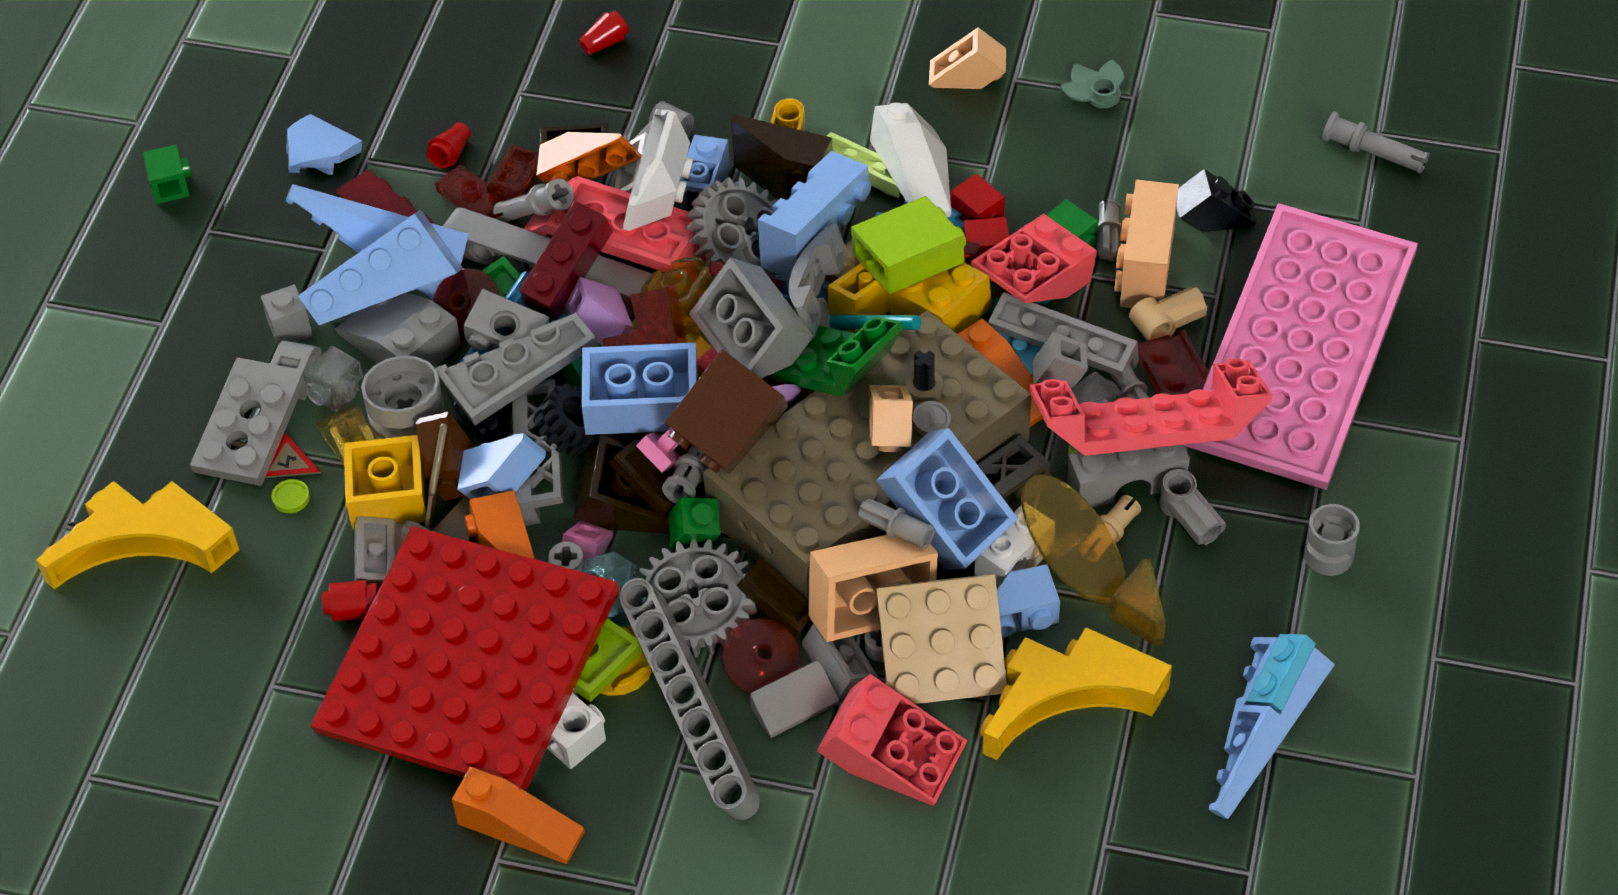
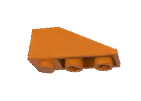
[536,132,641,184]

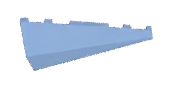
[286,184,469,308]
[1209,637,1335,819]

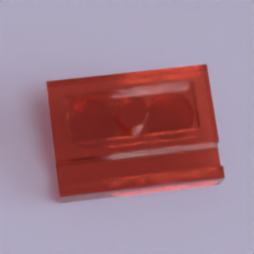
[1138,330,1209,395]

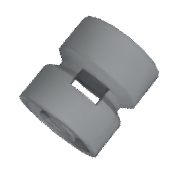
[1304,504,1360,576]

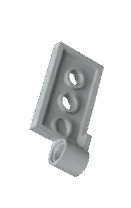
[190,340,323,486]

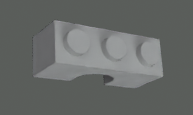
[1067,445,1190,512]

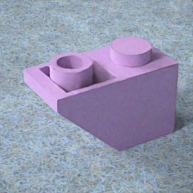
[565,277,633,347]

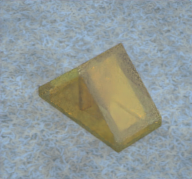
[316,407,375,466]
[1109,559,1166,646]

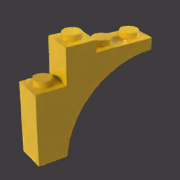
[36,481,240,590]
[980,627,1172,760]

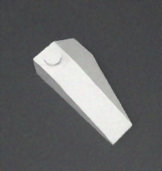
[870,103,951,217]

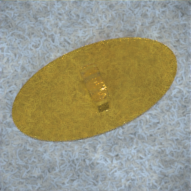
[1021,475,1125,605]

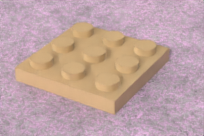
[876,574,1007,704]

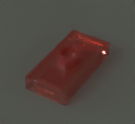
[486,145,539,200]
[435,164,508,218]

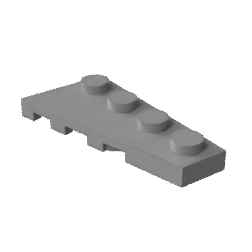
[435,313,598,425]

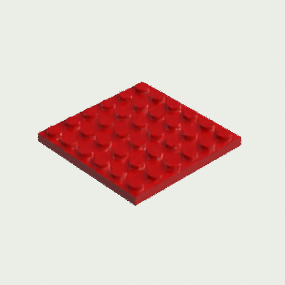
[310,526,620,791]

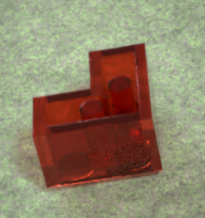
[602,287,687,347]

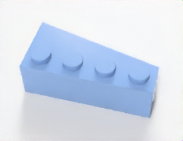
[758,151,871,279]
[298,209,462,325]

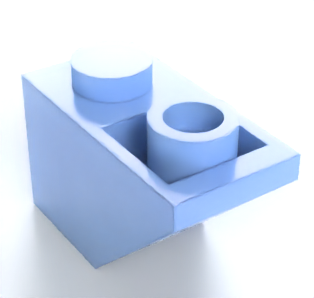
[681,135,730,193]
[457,433,546,499]
[997,564,1060,638]

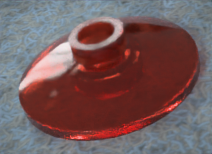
[434,268,500,340]
[722,619,801,694]

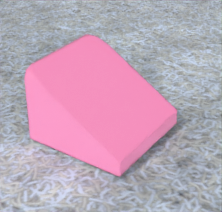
[562,521,613,569]

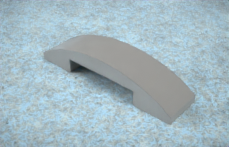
[789,224,848,336]

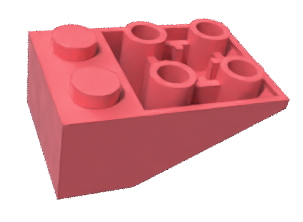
[971,213,1097,303]
[817,674,968,806]

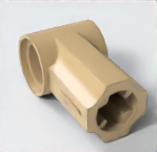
[1129,287,1207,345]

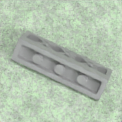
[988,292,1139,378]
[512,378,564,526]

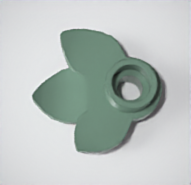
[1060,60,1124,108]

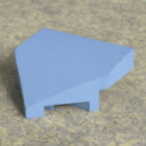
[286,114,363,175]

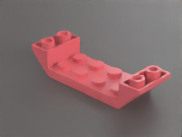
[524,176,715,301]
[1030,359,1272,456]

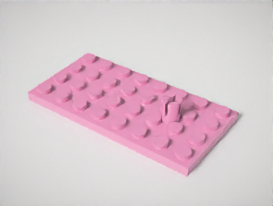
[1184,203,1418,490]

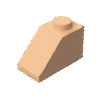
[929,27,1006,89]
[869,385,913,452]

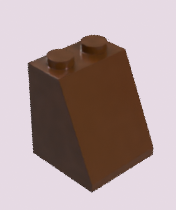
[665,349,788,474]

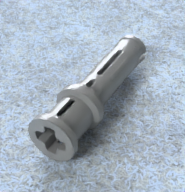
[1322,111,1429,174]
[493,178,574,223]
[662,446,708,503]

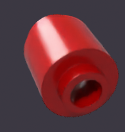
[322,580,379,622]

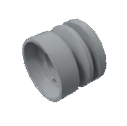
[361,356,446,440]

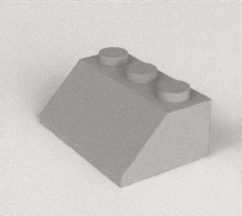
[689,257,814,379]

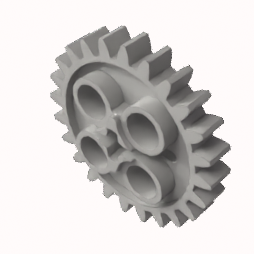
[686,177,778,277]
[638,539,757,658]

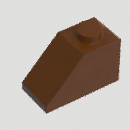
[415,412,475,501]

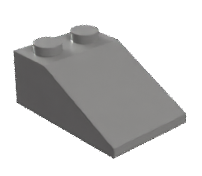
[335,293,462,368]

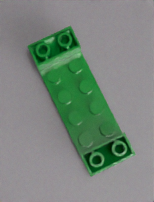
[699,316,904,397]

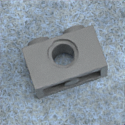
[464,289,549,352]

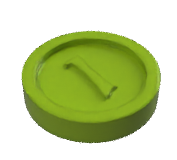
[271,479,310,514]

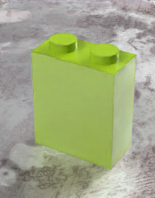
[851,196,966,294]

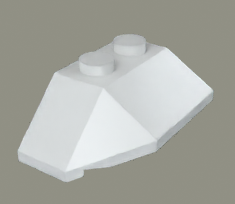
[623,109,693,231]

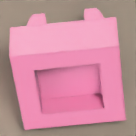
[636,429,680,473]

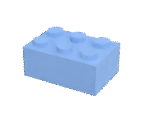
[582,343,698,435]
[876,428,1018,571]

